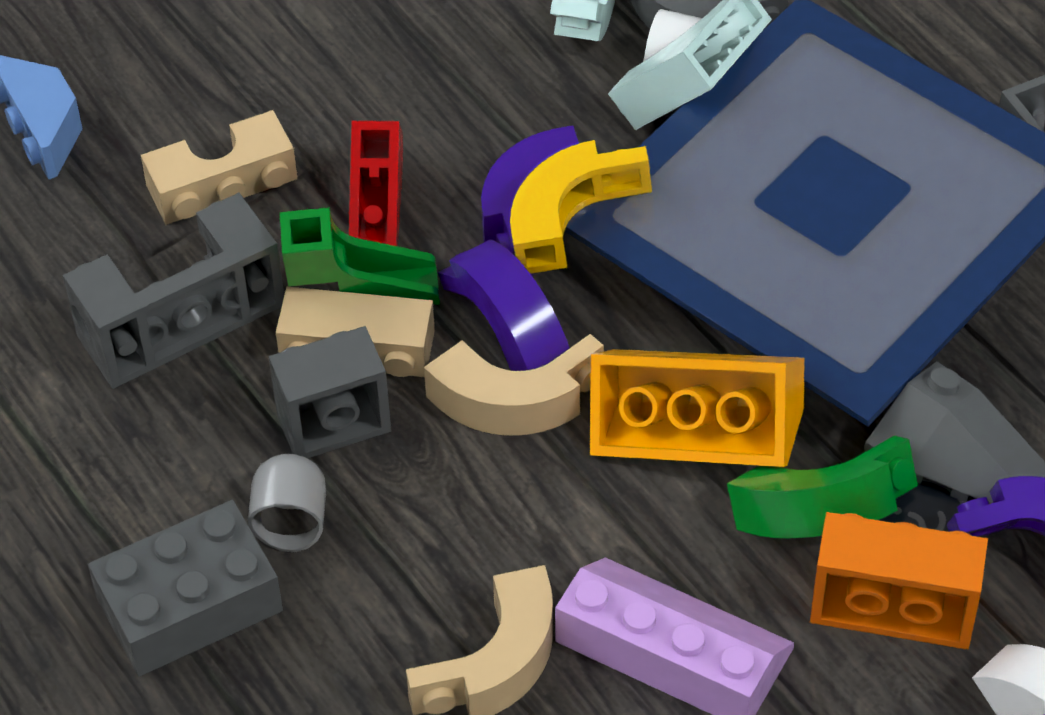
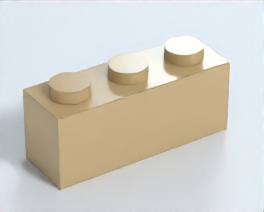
[276,287,435,377]

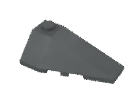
[864,361,1045,504]

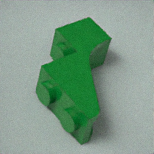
[280,207,440,305]

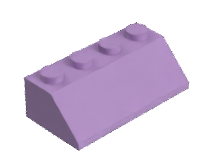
[555,558,794,715]

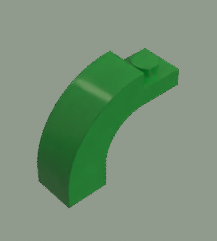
[727,435,918,538]

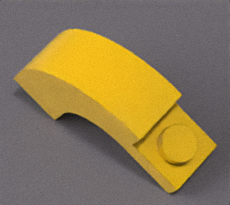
[510,140,652,274]

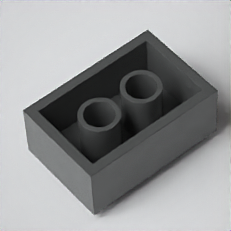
[88,499,283,677]

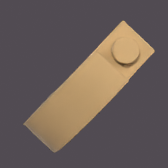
[424,334,604,435]
[406,565,553,715]

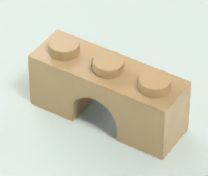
[141,110,297,225]

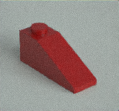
[349,121,403,246]

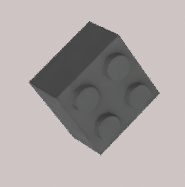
[268,326,391,458]

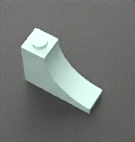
[608,0,772,130]

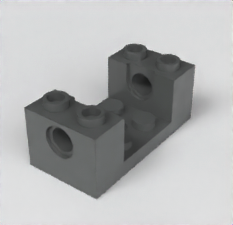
[63,193,284,389]

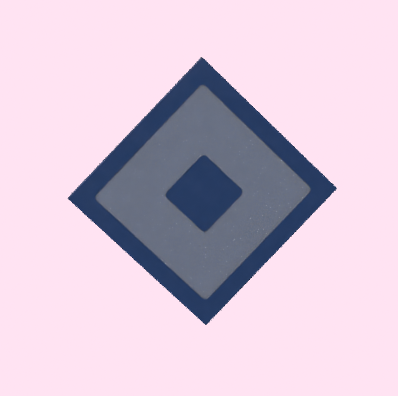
[564,0,1045,426]

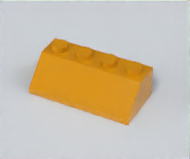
[590,349,805,467]

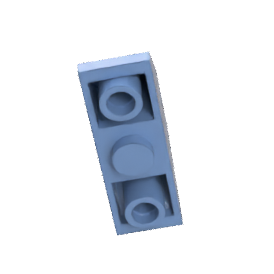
[0,55,82,180]

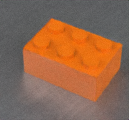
[810,512,988,650]

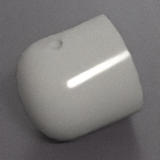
[248,454,326,552]

